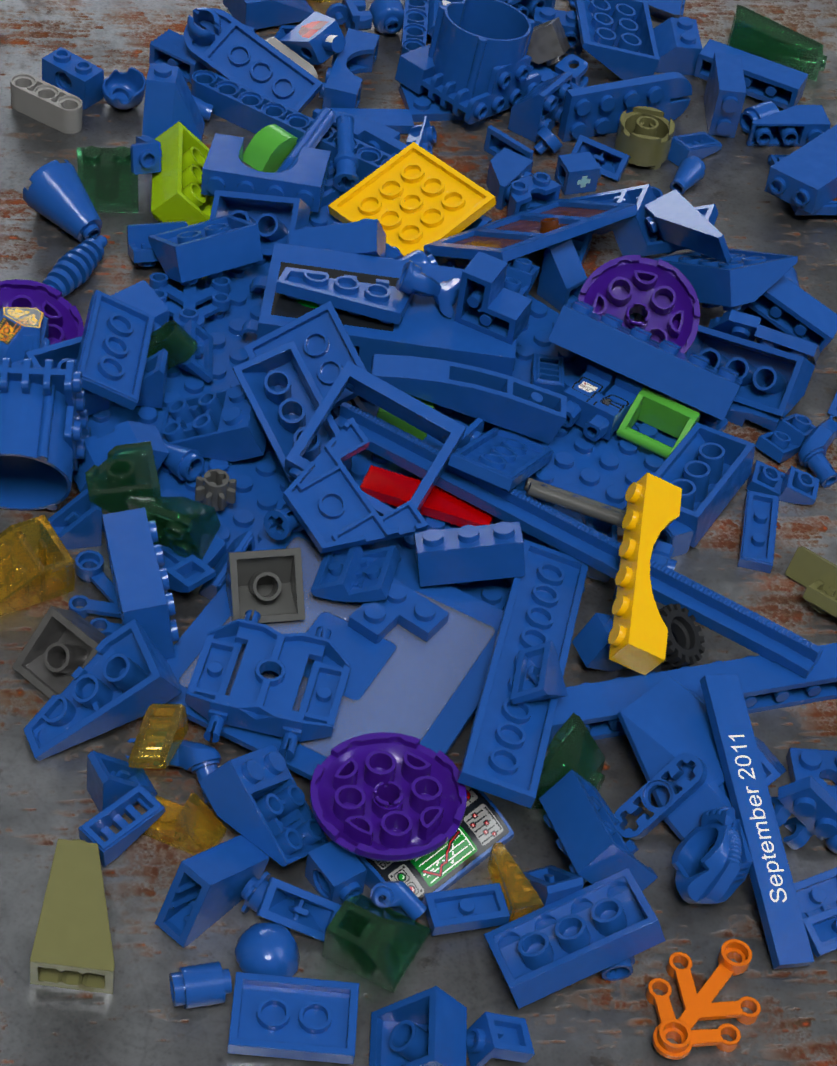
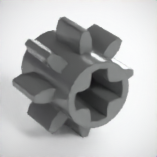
[195,469,237,511]

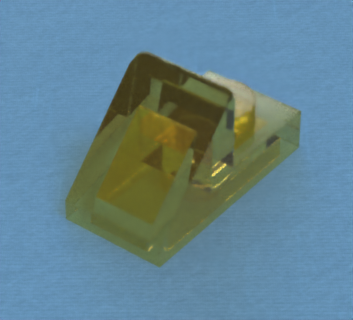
[143,792,226,855]

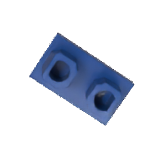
[326,0,373,31]

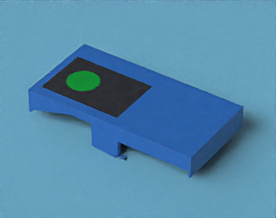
[240,242,517,376]

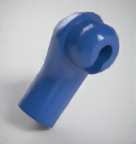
[370,881,427,921]

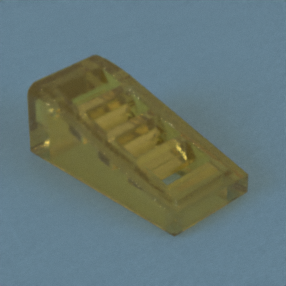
[128,704,189,769]
[487,842,544,922]

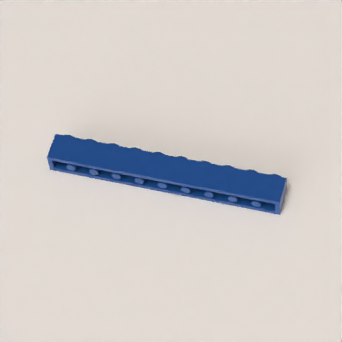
[547,643,837,748]

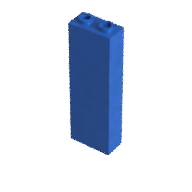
[765,124,837,214]

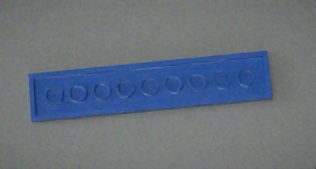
[457,539,589,809]

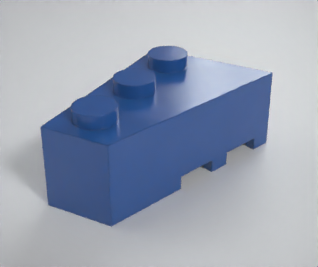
[737,276,837,353]
[539,770,658,891]

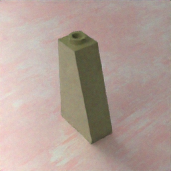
[30,839,115,994]

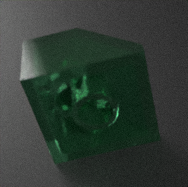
[77,146,139,213]

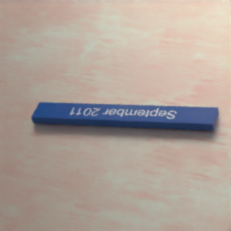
[700,674,814,969]

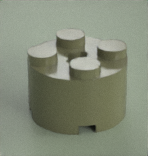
[614,106,675,170]

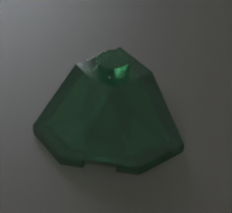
[85,441,162,520]
[524,713,605,810]

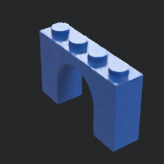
[201,133,331,213]

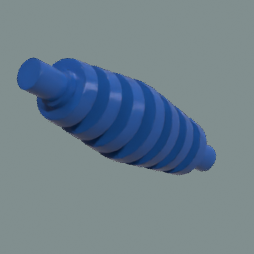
[42,235,108,298]

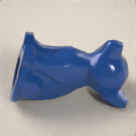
[395,260,461,318]

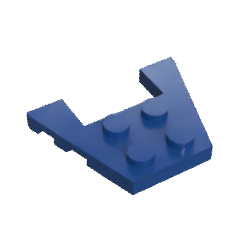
[282,417,429,554]

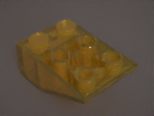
[0,515,75,616]

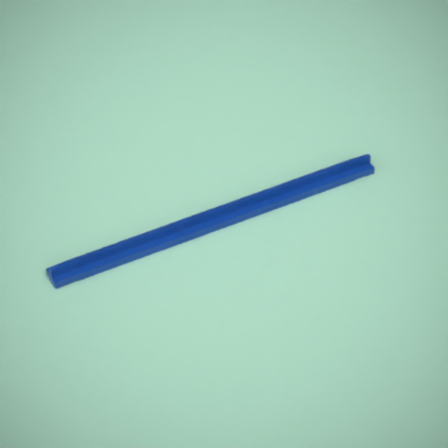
[335,402,823,679]

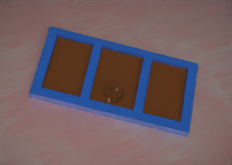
[424,199,638,262]

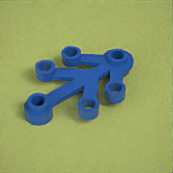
[149,272,231,333]
[69,550,169,637]

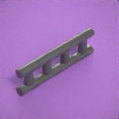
[524,477,626,528]

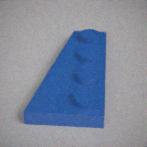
[275,267,414,325]

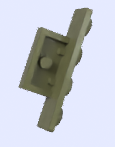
[785,546,837,618]

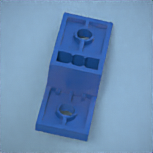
[570,184,719,258]

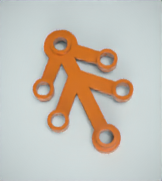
[646,939,761,1060]

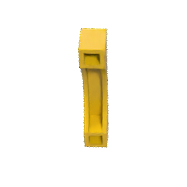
[608,472,682,675]

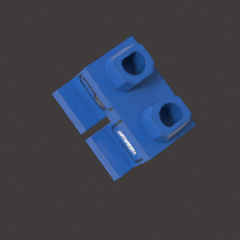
[562,361,646,442]

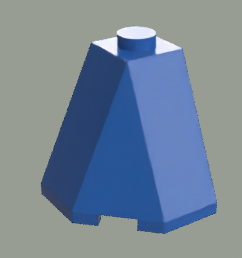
[142,63,205,142]

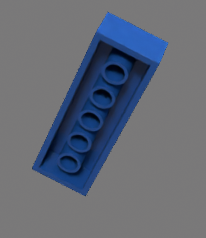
[548,300,743,421]

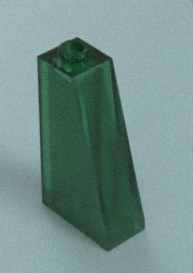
[727,5,827,81]

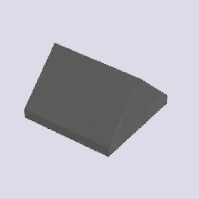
[226,548,305,623]

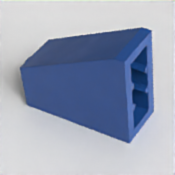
[155,835,270,948]

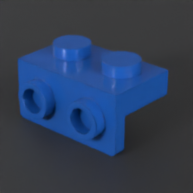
[127,221,188,267]

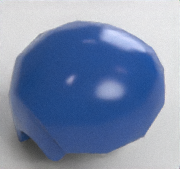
[101,67,146,110]
[235,922,300,977]

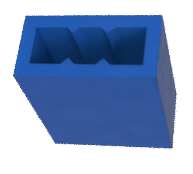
[703,53,747,138]

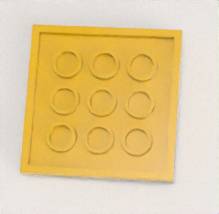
[328,142,496,256]

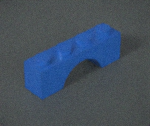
[319,28,380,108]

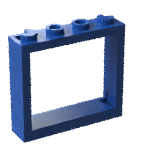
[284,361,466,538]

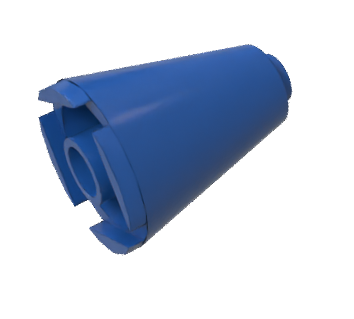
[23,160,102,242]

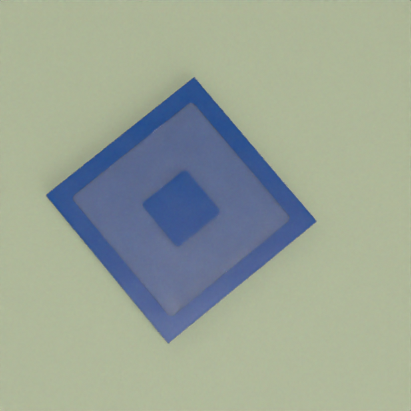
[162,526,504,805]

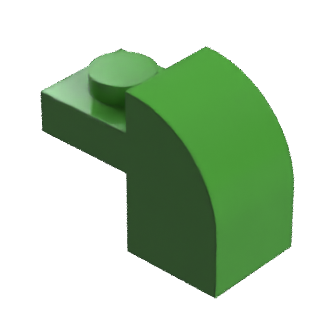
[243,124,298,173]

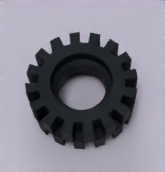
[658,604,705,671]

